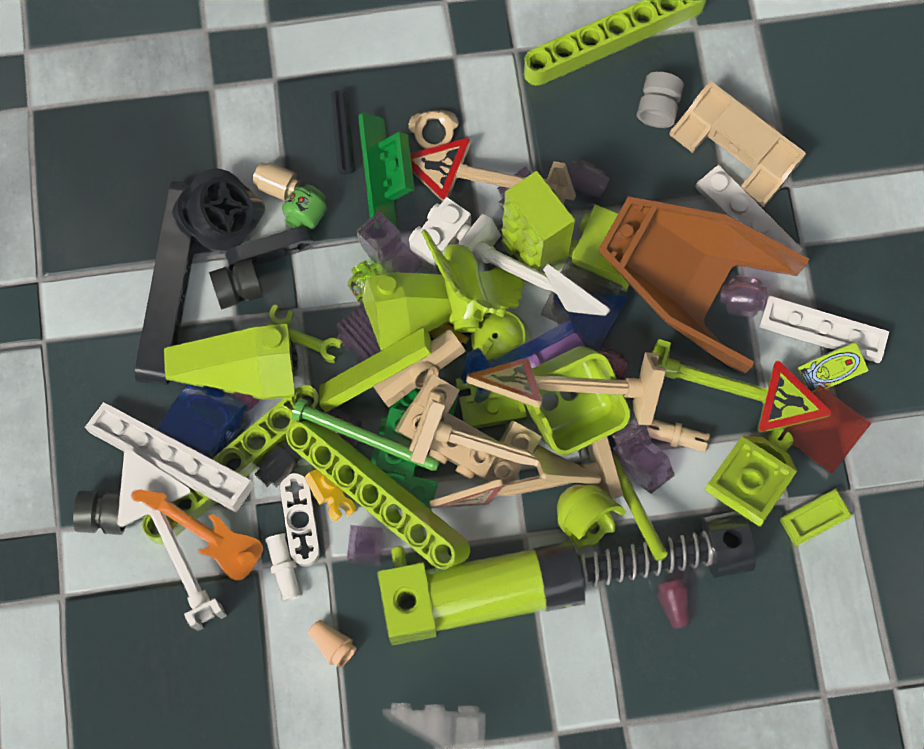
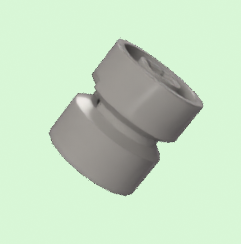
[637,72,684,128]

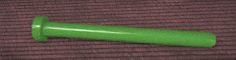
[292,398,440,471]

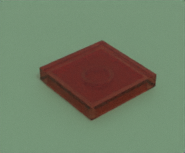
[781,385,871,474]

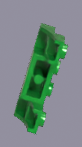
[371,388,459,511]

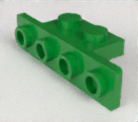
[358,112,415,230]

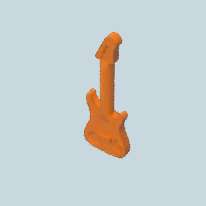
[131,489,263,580]

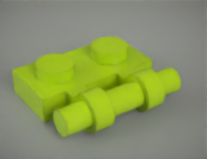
[456,372,527,428]

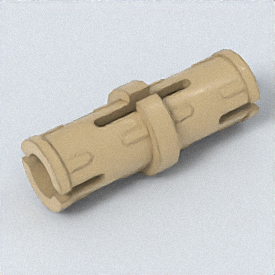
[643,419,710,453]

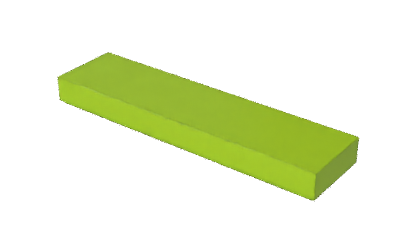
[319,327,431,412]

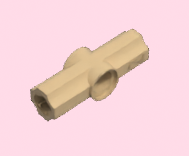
[373,329,465,407]

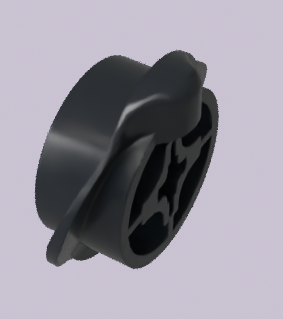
[172,168,265,252]

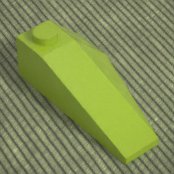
[164,324,295,400]

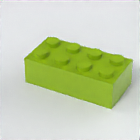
[501,171,575,274]

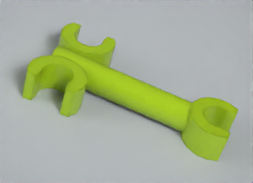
[267,304,342,363]

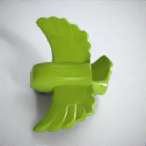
[421,229,525,333]

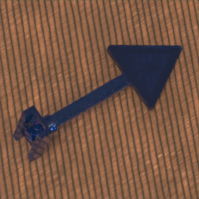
[461,294,627,404]

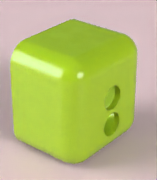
[525,346,630,455]

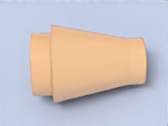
[308,620,356,668]

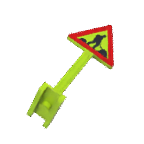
[652,339,832,433]

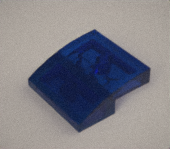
[157,384,248,459]

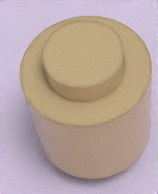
[252,162,300,201]

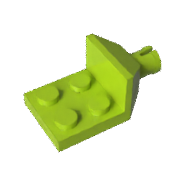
[704,428,797,526]

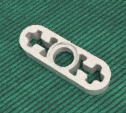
[280,473,320,567]

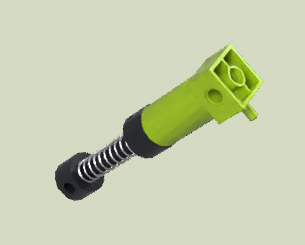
[378,511,756,645]

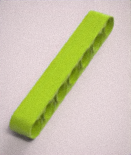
[524,0,707,86]
[142,385,321,545]
[286,420,470,569]

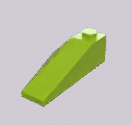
[362,272,452,350]

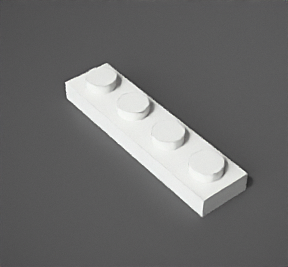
[695,165,803,254]
[759,296,889,363]

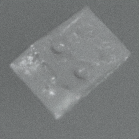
[383,703,486,749]

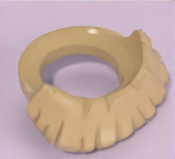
[408,110,459,149]

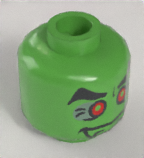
[282,184,327,230]

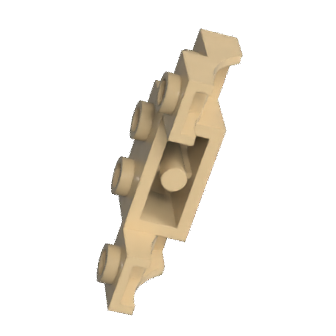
[670,81,806,208]
[395,374,542,484]

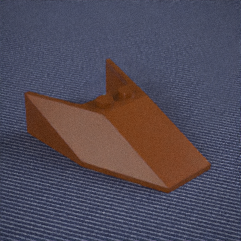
[598,196,810,376]

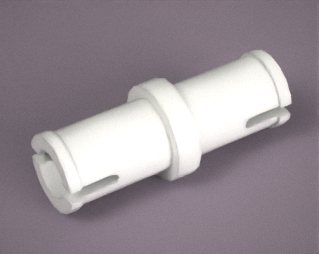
[265,533,302,602]

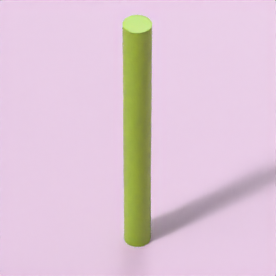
[612,455,667,561]

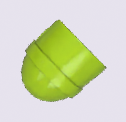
[471,311,532,368]
[557,484,626,550]

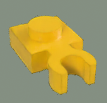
[304,469,356,522]

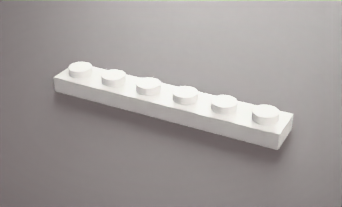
[85,402,255,512]

